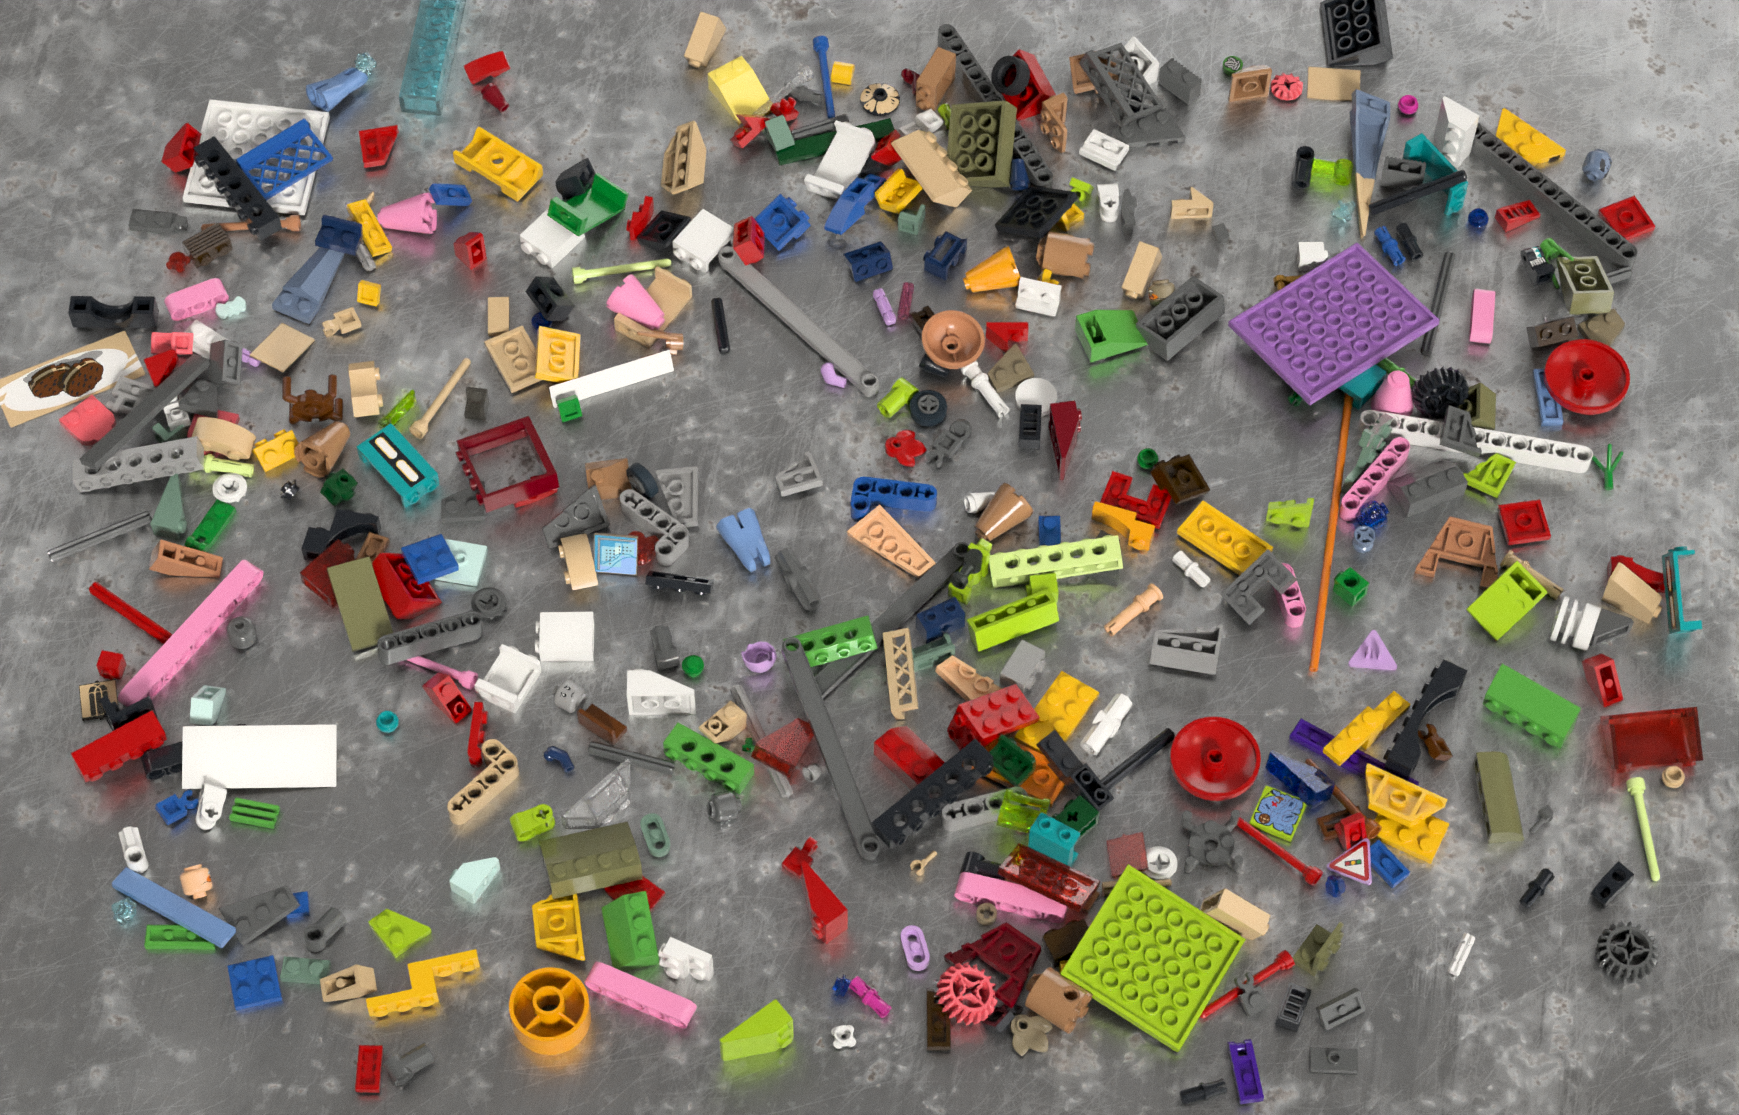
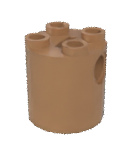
[1036,231,1094,279]
[1025,967,1093,1034]

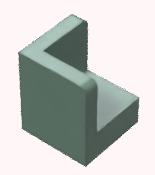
[898,204,925,235]
[152,423,188,443]

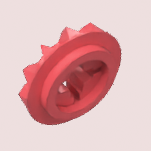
[1271,72,1303,100]

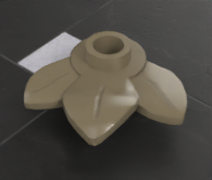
[1010,1014,1053,1056]

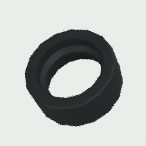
[991,55,1030,96]

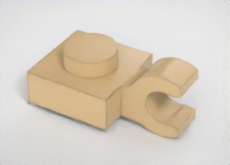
[322,307,361,337]

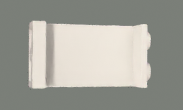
[804,120,876,201]

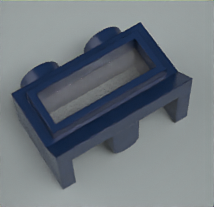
[923,231,967,281]

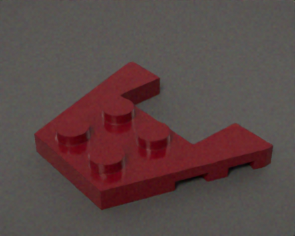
[944,922,1041,1008]

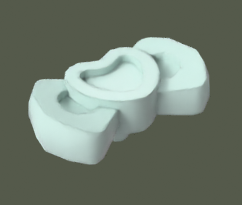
[215,296,246,319]

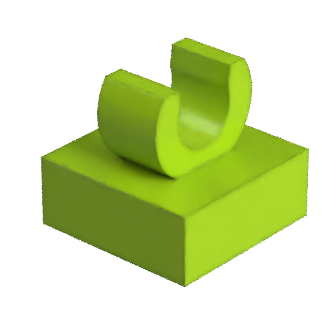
[1069,177,1094,202]

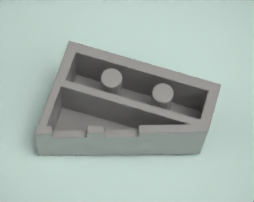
[1150,624,1224,675]

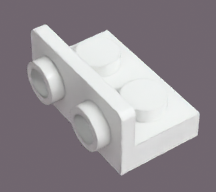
[1015,277,1062,316]

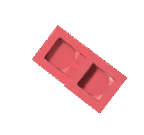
[151,332,194,355]

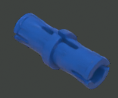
[1374,226,1406,266]

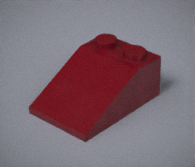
[1048,400,1082,480]

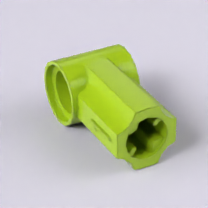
[877,377,919,418]

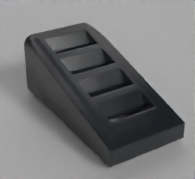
[1018,404,1042,449]
[1275,982,1312,1032]

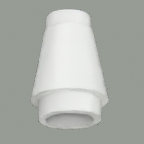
[963,492,995,514]

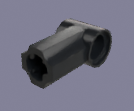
[1291,146,1315,190]
[959,851,1008,881]

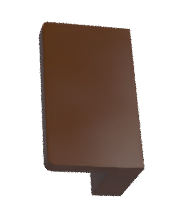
[577,703,627,746]

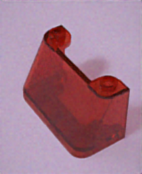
[1600,707,1703,773]

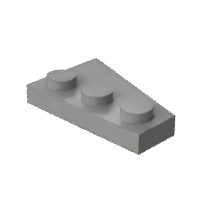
[655,466,699,527]

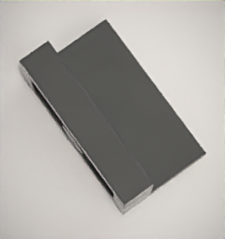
[208,339,243,386]

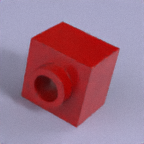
[96,650,127,680]

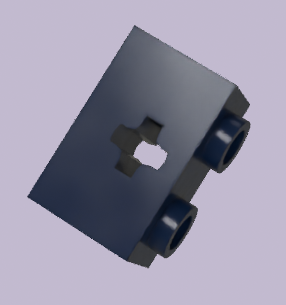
[916,597,965,644]

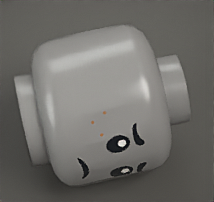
[552,680,587,713]

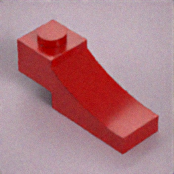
[1607,555,1665,593]

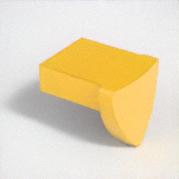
[1055,204,1084,232]

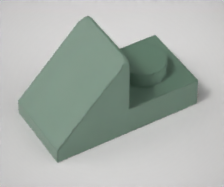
[761,115,795,151]

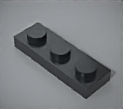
[645,571,714,595]

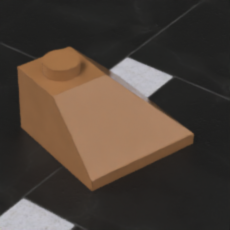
[1228,65,1272,102]
[585,458,632,500]

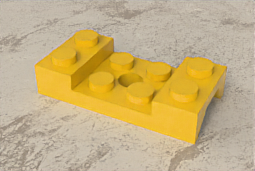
[453,126,543,202]

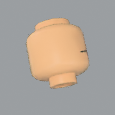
[180,864,213,899]

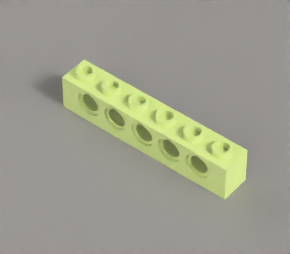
[989,535,1123,589]

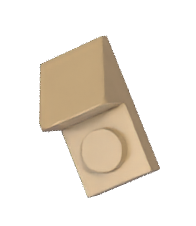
[1170,187,1213,219]

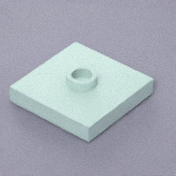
[435,539,488,587]

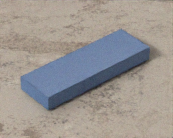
[1533,369,1563,426]

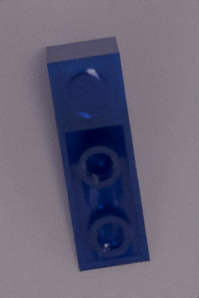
[1265,751,1336,809]

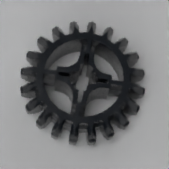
[1411,366,1469,418]

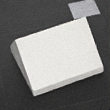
[1115,36,1159,90]

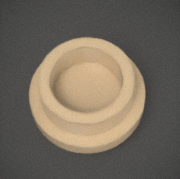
[1661,766,1685,788]

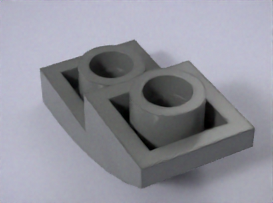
[1121,188,1137,236]

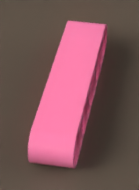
[1339,437,1410,522]
[954,872,1069,923]
[584,962,697,1029]

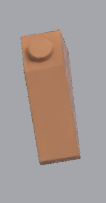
[149,540,223,578]

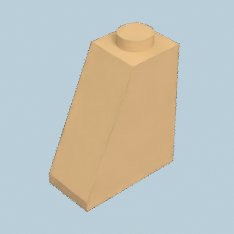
[684,11,727,68]
[1122,241,1162,299]
[1602,562,1663,624]
[1199,888,1271,940]

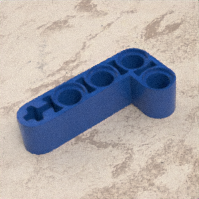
[851,476,937,522]

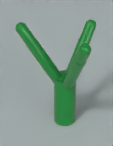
[1592,443,1624,490]

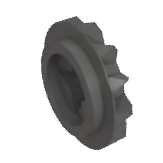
[471,587,506,620]

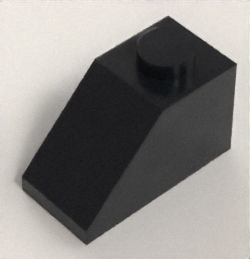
[555,158,596,200]

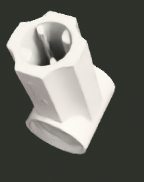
[118,826,149,874]

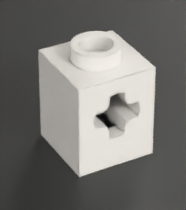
[1296,242,1328,271]

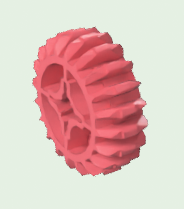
[935,962,998,1025]

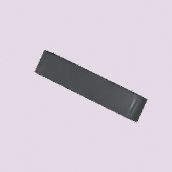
[377,611,483,664]

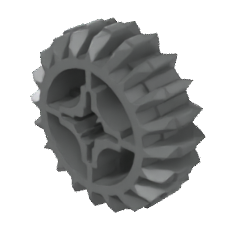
[1595,921,1659,983]

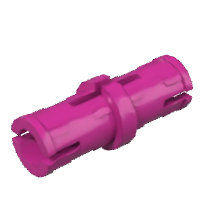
[848,976,892,1018]

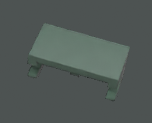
[905,633,955,672]

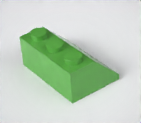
[601,891,659,972]

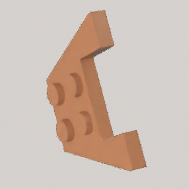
[1415,517,1498,590]

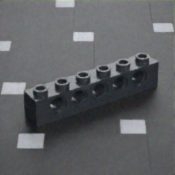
[193,136,282,241]
[872,739,994,850]

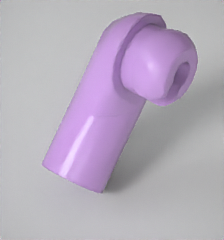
[821,362,847,388]

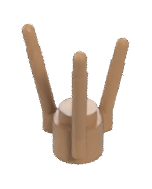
[637,330,683,359]

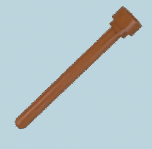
[1304,759,1382,839]

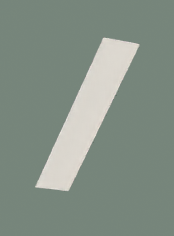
[549,350,674,408]

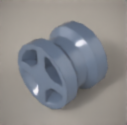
[1352,526,1375,553]

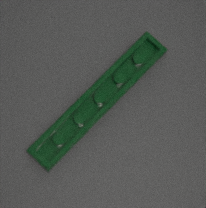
[774,118,895,166]

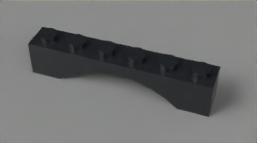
[1383,659,1468,781]

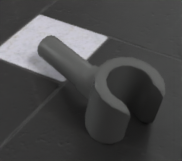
[1529,805,1554,834]

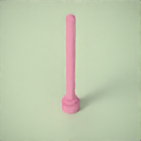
[407,656,478,690]

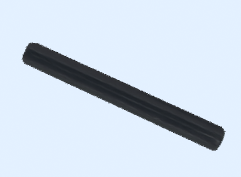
[1369,169,1467,215]
[1100,728,1175,791]

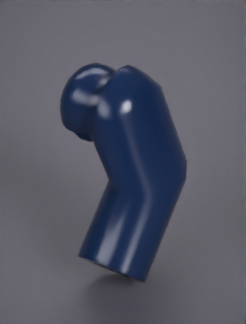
[543,746,575,773]

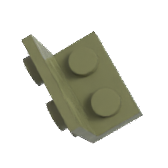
[1292,922,1345,977]

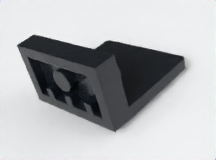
[99,696,158,731]

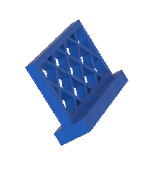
[236,118,333,201]

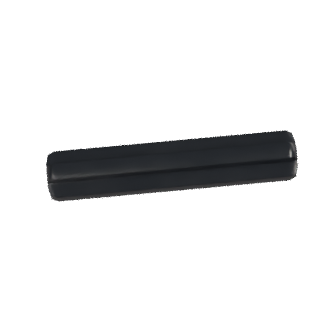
[711,297,730,353]

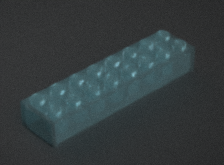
[399,0,466,116]

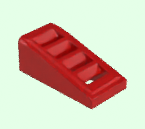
[1494,200,1541,233]

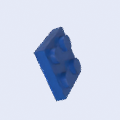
[401,534,459,585]
[227,955,282,1011]

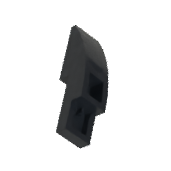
[1036,730,1114,811]

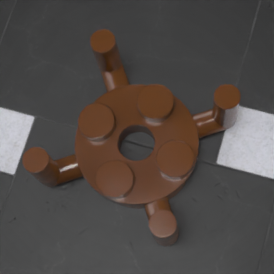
[282,374,343,425]

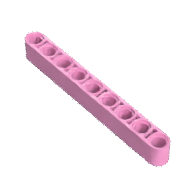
[118,560,264,707]

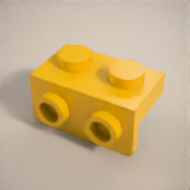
[875,168,923,214]
[252,429,298,473]

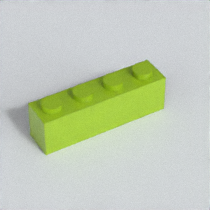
[967,589,1059,652]

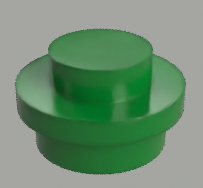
[1137,448,1159,469]
[682,655,704,677]

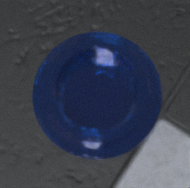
[1468,208,1489,228]
[531,312,552,331]
[1325,875,1346,898]
[832,974,851,997]

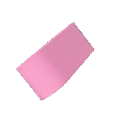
[164,278,229,321]
[1469,289,1495,344]
[1273,563,1306,628]

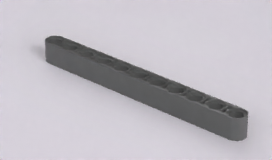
[938,24,1053,188]
[1471,123,1638,269]

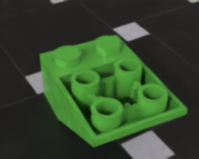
[1075,310,1148,363]

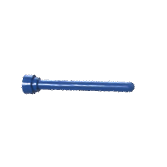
[812,36,835,119]

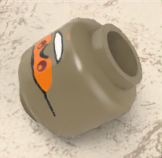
[1148,279,1175,306]

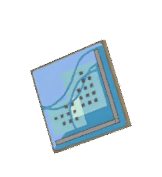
[594,533,638,575]

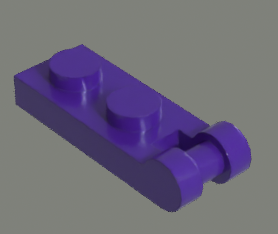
[1227,1039,1264,1104]

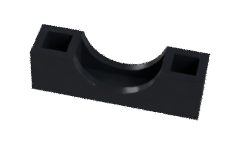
[68,296,159,328]

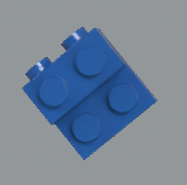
[755,194,811,251]

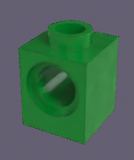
[1333,567,1369,607]

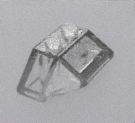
[561,759,632,829]

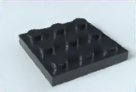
[995,185,1078,238]

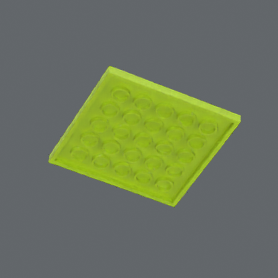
[1060,864,1246,1053]

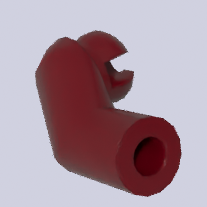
[901,68,920,95]

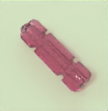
[897,282,914,320]

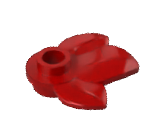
[885,430,927,467]

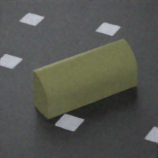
[1473,751,1524,843]

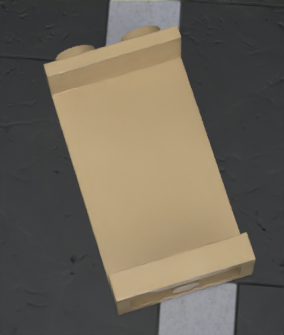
[614,266,692,349]

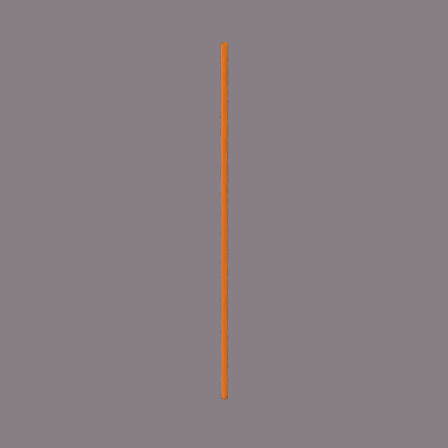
[1309,393,1353,672]

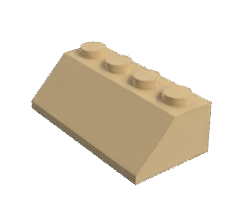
[891,130,972,208]

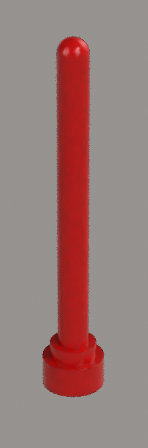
[1237,817,1323,886]
[1200,950,1295,1019]

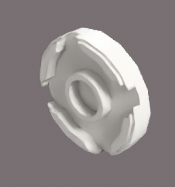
[1015,378,1057,417]

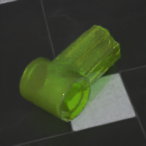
[1311,158,1353,186]

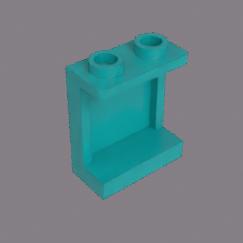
[1339,364,1387,410]
[1027,813,1080,874]

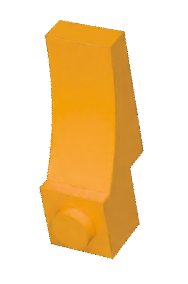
[1091,501,1155,551]

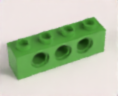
[783,615,878,667]
[663,722,754,794]

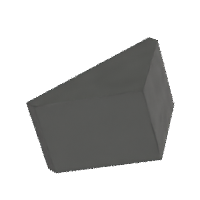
[1589,608,1634,647]

